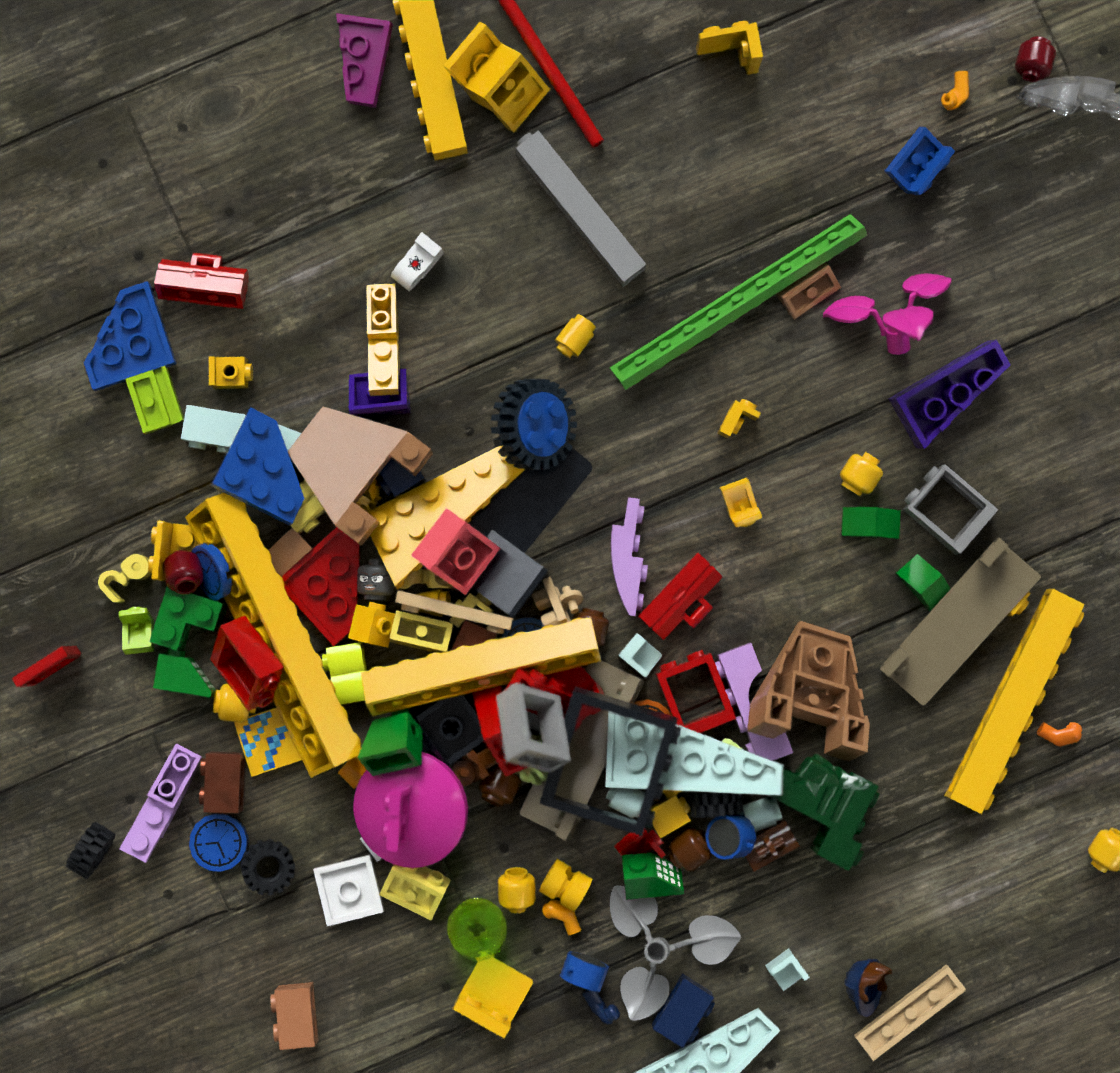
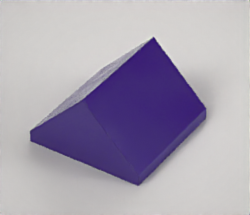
[349,368,411,418]

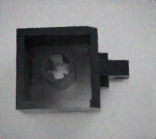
[414,694,484,766]

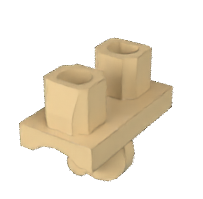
[532,577,583,626]

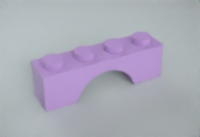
[715,643,793,761]

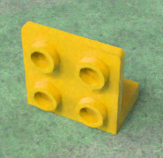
[696,21,763,75]
[148,521,198,581]
[453,952,533,1038]

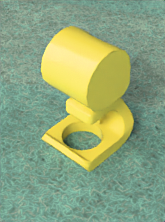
[98,554,152,603]
[399,568,453,589]

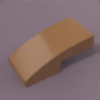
[268,528,313,577]

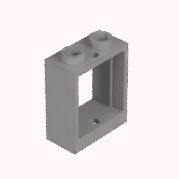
[902,464,998,555]
[496,683,571,773]

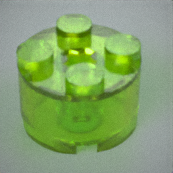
[447,898,507,961]

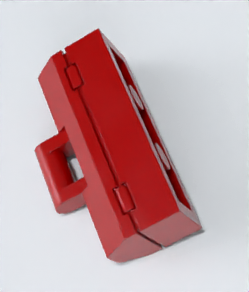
[154,253,249,309]
[637,553,723,640]

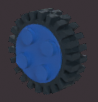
[491,379,577,470]

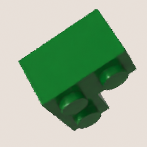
[149,587,228,651]

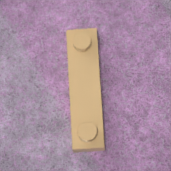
[395,591,514,634]
[854,964,966,1061]

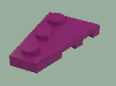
[336,13,393,108]

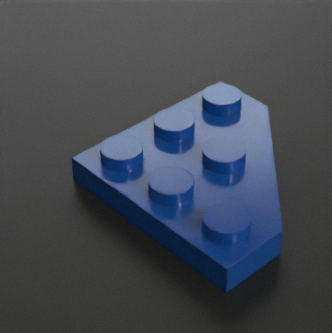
[84,281,177,391]
[211,407,304,526]

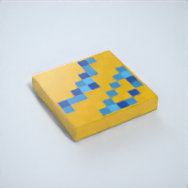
[234,707,302,777]

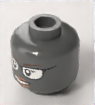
[357,559,395,601]

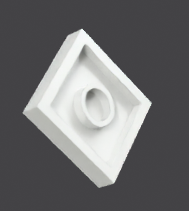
[313,854,385,926]

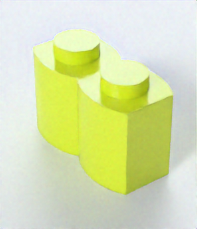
[322,642,367,705]

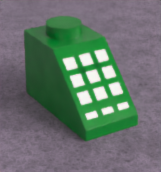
[153,649,216,697]
[622,852,684,900]

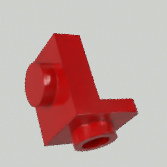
[614,829,666,858]

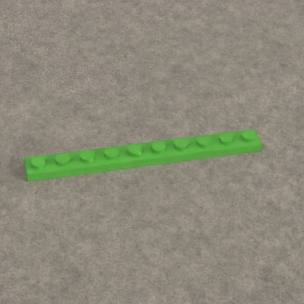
[610,214,867,390]

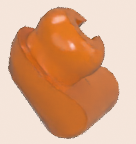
[1037,722,1082,747]

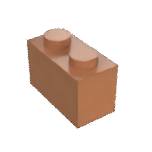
[270,982,319,1050]

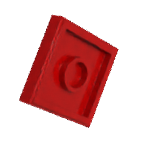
[12,646,81,688]

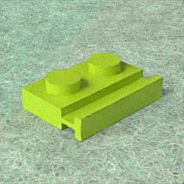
[125,366,184,434]

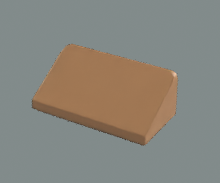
[776,263,841,320]

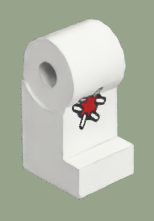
[391,232,444,291]

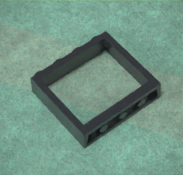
[539,686,681,836]

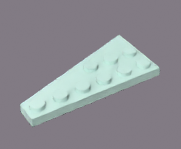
[605,711,783,795]
[634,1008,780,1073]

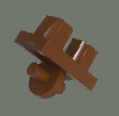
[451,747,497,787]
[745,820,799,872]

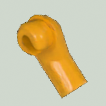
[941,71,969,110]
[542,900,581,935]

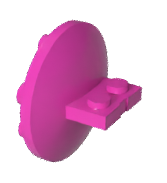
[353,752,468,868]

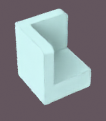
[618,633,662,678]
[765,948,810,991]

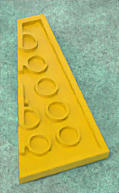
[367,446,525,590]

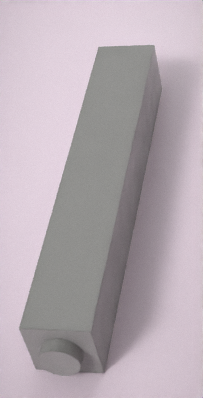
[516,130,647,287]

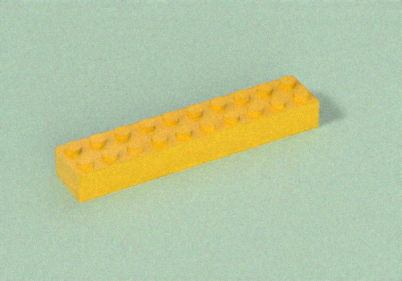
[185,493,361,778]

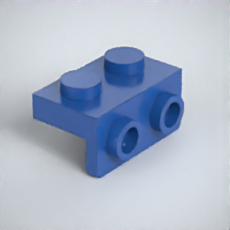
[885,127,955,195]

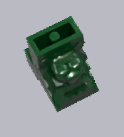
[769,753,880,871]

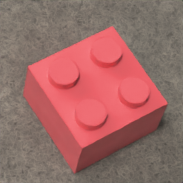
[411,508,500,595]

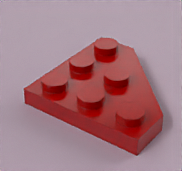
[282,527,361,647]

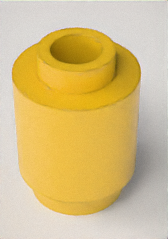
[555,314,596,358]

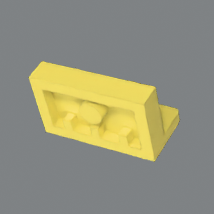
[379,864,451,920]

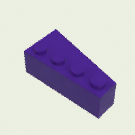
[888,340,1011,449]

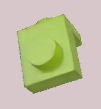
[119,607,154,655]

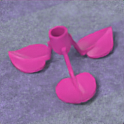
[823,273,952,355]

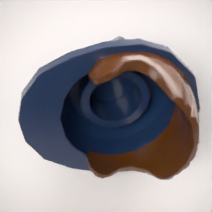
[844,959,893,1017]

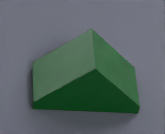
[841,507,901,539]
[896,554,951,612]

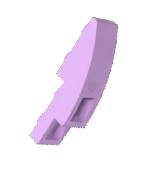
[611,497,648,616]
[119,744,202,863]

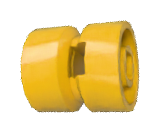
[539,858,593,912]

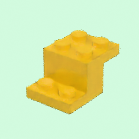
[443,22,550,132]

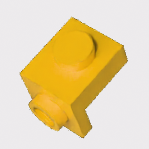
[720,477,762,527]

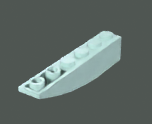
[181,405,302,459]

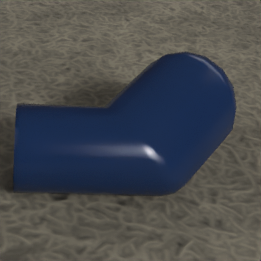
[582,989,620,1025]

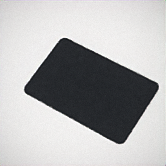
[468,446,592,553]

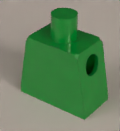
[357,708,422,776]

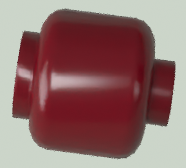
[1015,36,1056,82]
[163,550,204,595]

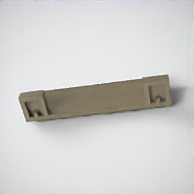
[880,538,1041,705]
[520,661,645,841]

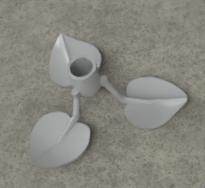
[610,885,741,1021]

